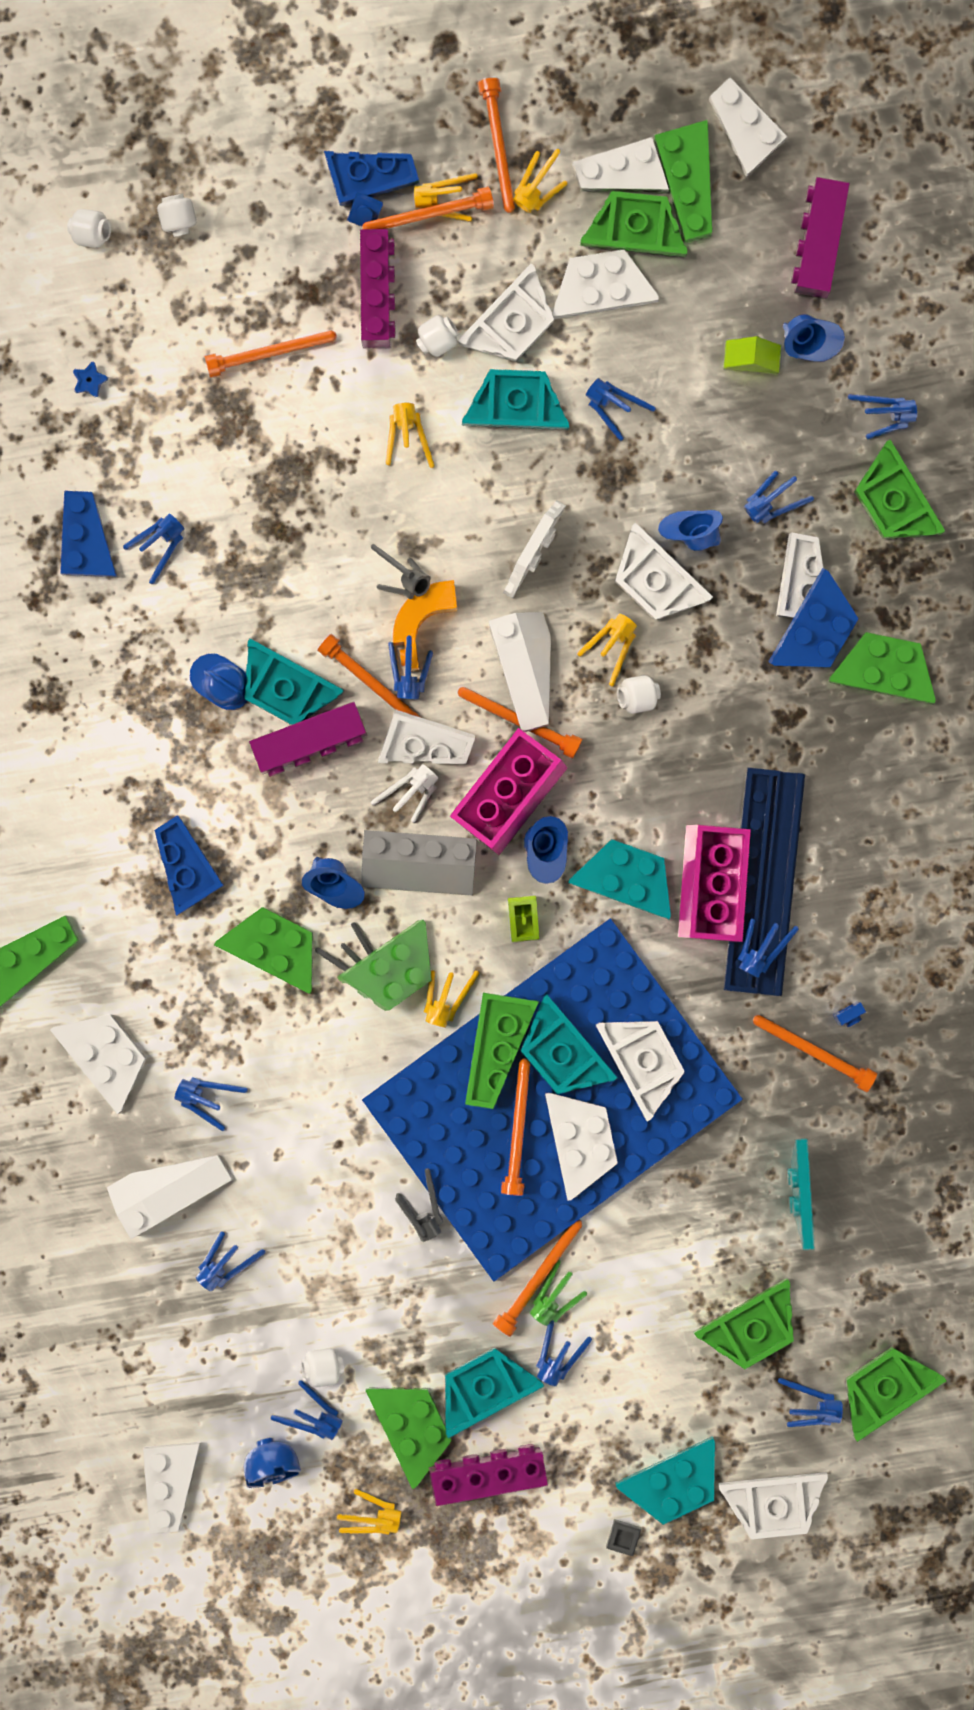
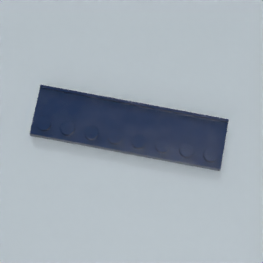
[723,767,805,996]

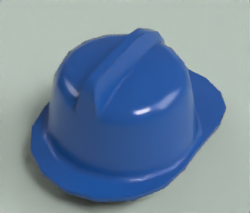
[783,314,845,361]
[658,510,723,551]
[190,653,248,710]
[524,816,568,884]
[302,857,365,909]

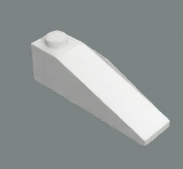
[489,612,551,732]
[107,1155,232,1239]

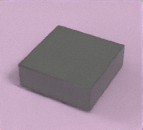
[606,1519,641,1557]

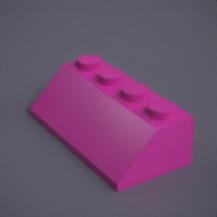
[450,728,568,855]
[678,825,751,942]

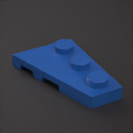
[324,151,419,206]
[60,491,117,577]
[154,815,224,916]

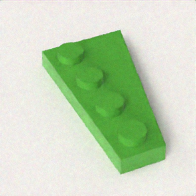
[654,120,712,243]

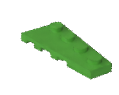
[0,915,79,1007]
[465,992,539,1109]

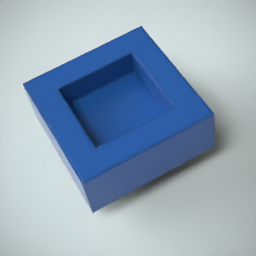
[347,192,383,227]
[833,1002,866,1027]

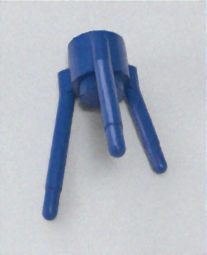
[586,378,656,441]
[848,394,917,439]
[744,471,814,524]
[123,513,185,584]
[388,635,433,699]
[738,919,799,978]
[174,1077,248,1131]
[196,1231,265,1292]
[536,1320,592,1386]
[778,1378,843,1427]
[271,1380,343,1440]

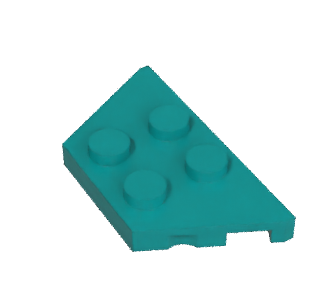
[462,369,569,430]
[245,638,344,725]
[568,839,671,920]
[521,995,617,1094]
[787,1139,815,1250]
[445,1347,544,1438]
[615,1436,715,1525]

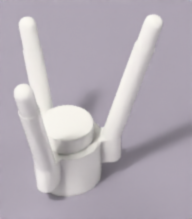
[371,764,439,823]

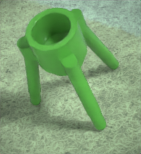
[530,1260,587,1326]

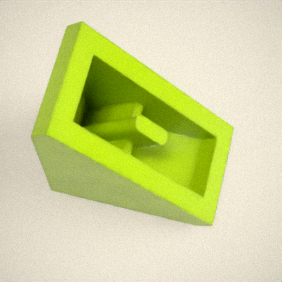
[723,336,781,374]
[508,896,539,942]

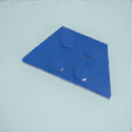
[768,568,859,667]

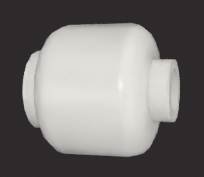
[157,194,197,237]
[67,209,111,248]
[416,315,459,357]
[617,675,661,714]
[301,1348,344,1388]

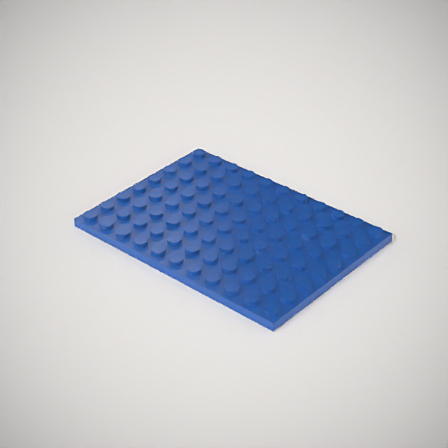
[362,918,743,1282]

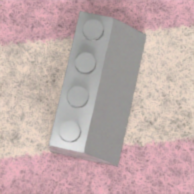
[361,830,477,895]

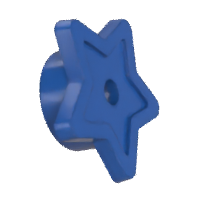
[73,362,108,398]

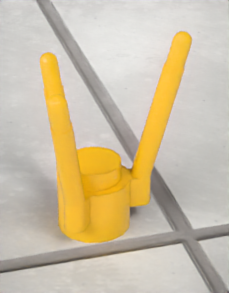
[513,149,568,213]
[414,173,478,222]
[386,403,434,468]
[577,614,637,686]
[424,970,479,1028]
[337,1489,401,1535]

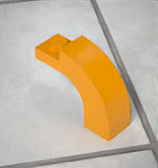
[393,580,457,672]

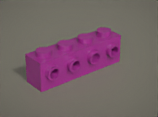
[791,177,850,299]
[360,229,395,348]
[249,702,367,777]
[429,1444,548,1506]

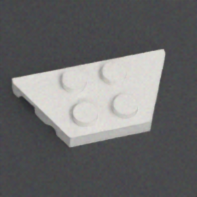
[553,249,659,319]
[458,263,554,362]
[503,500,566,598]
[615,523,713,620]
[50,1014,146,1114]
[596,1021,685,1121]
[545,1092,617,1200]
[718,1472,828,1539]

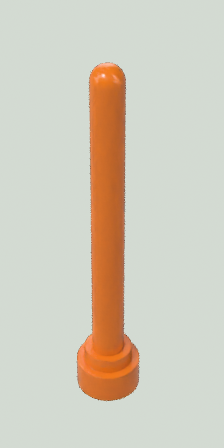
[478,78,515,213]
[362,187,494,229]
[205,331,337,378]
[317,634,422,718]
[458,687,583,759]
[753,1015,878,1093]
[501,1059,530,1195]
[492,1220,582,1337]

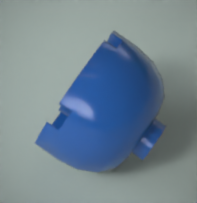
[243,1438,301,1488]

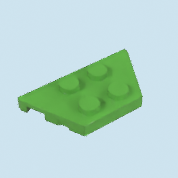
[580,191,687,257]
[854,439,945,539]
[828,632,936,704]
[214,907,313,994]
[337,919,431,1011]
[693,1278,794,1369]
[845,1347,947,1442]
[365,1387,452,1489]

